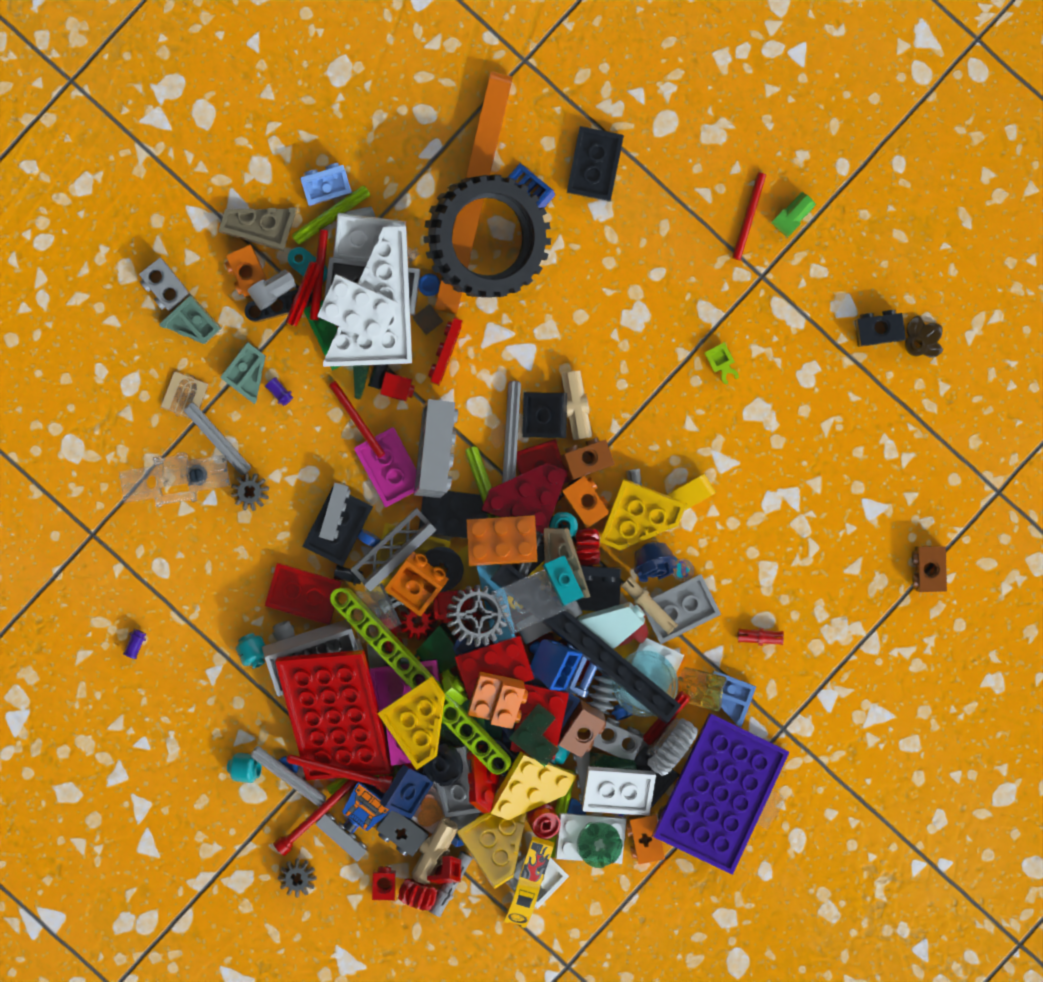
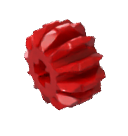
[576,528,600,566]
[399,606,437,641]
[398,878,437,911]

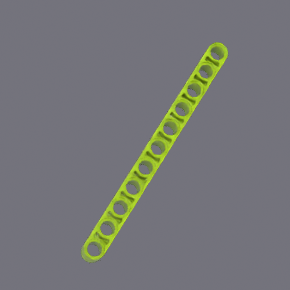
[330,588,511,774]

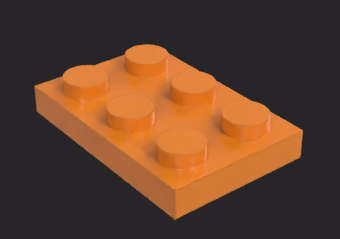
[467,515,538,566]

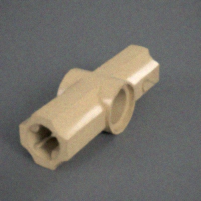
[561,371,592,440]
[411,818,458,885]

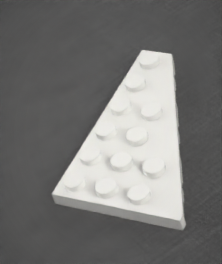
[323,226,412,367]

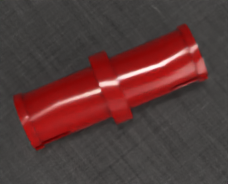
[738,628,784,646]

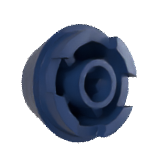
[634,542,678,582]

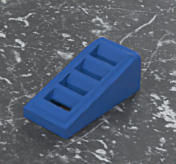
[507,163,555,208]

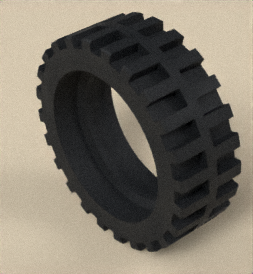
[424,175,551,298]

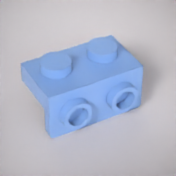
[300,163,352,206]

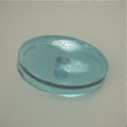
[612,651,678,717]

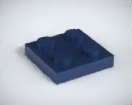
[380,764,434,819]

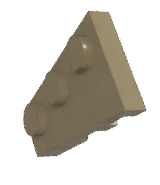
[219,207,297,251]
[544,528,590,598]

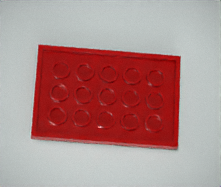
[275,650,394,780]

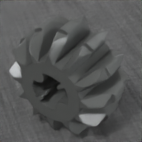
[231,473,269,511]
[278,858,317,898]

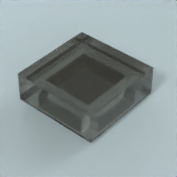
[412,304,444,335]

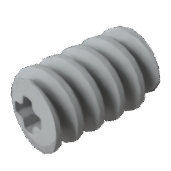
[586,668,620,715]

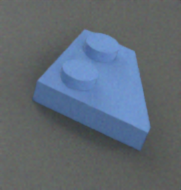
[706,671,756,727]

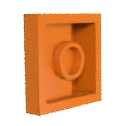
[384,552,449,617]
[467,672,528,729]

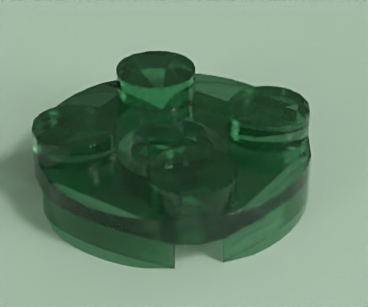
[576,822,623,868]

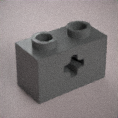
[376,810,429,857]

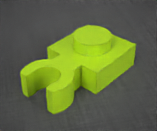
[704,342,739,385]
[442,668,467,705]

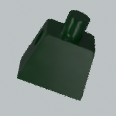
[416,623,457,674]

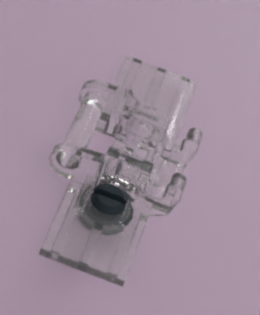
[119,452,230,508]

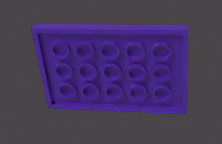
[652,713,789,875]

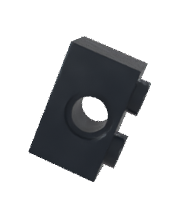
[855,310,906,347]

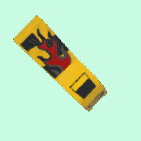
[504,836,554,928]

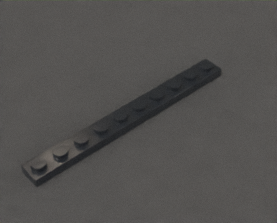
[490,564,681,724]

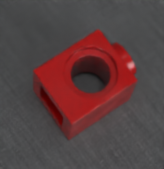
[380,372,415,402]
[372,866,396,901]

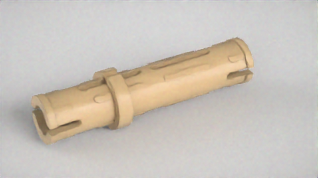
[621,577,678,635]

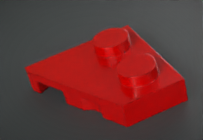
[467,752,501,813]

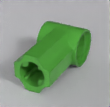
[771,192,816,238]

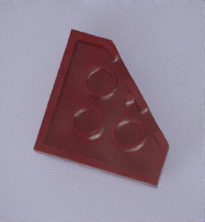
[481,463,568,535]

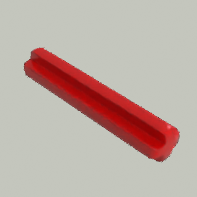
[286,261,321,326]
[643,691,690,745]

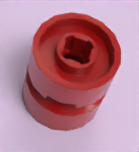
[526,802,561,839]

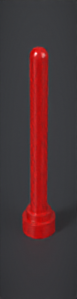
[286,754,394,793]
[273,779,358,856]

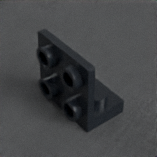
[576,565,622,611]

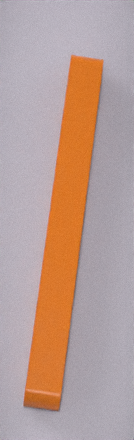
[435,71,513,315]

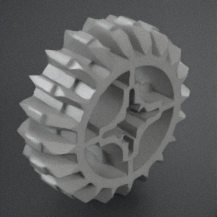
[446,585,508,647]
[648,718,698,776]

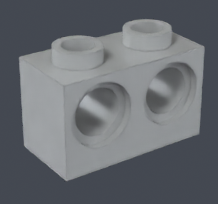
[139,258,191,311]
[593,717,643,763]

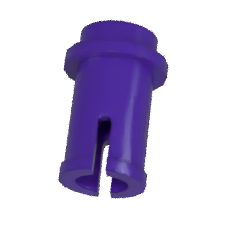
[265,377,294,406]
[123,629,146,659]

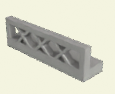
[350,508,436,591]

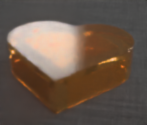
[417,797,446,827]

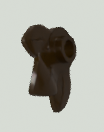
[905,316,943,358]

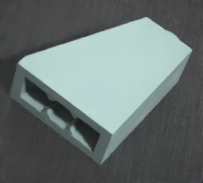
[576,602,645,649]

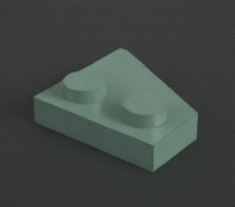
[159,295,222,344]
[220,342,266,404]

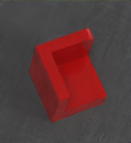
[427,856,461,884]

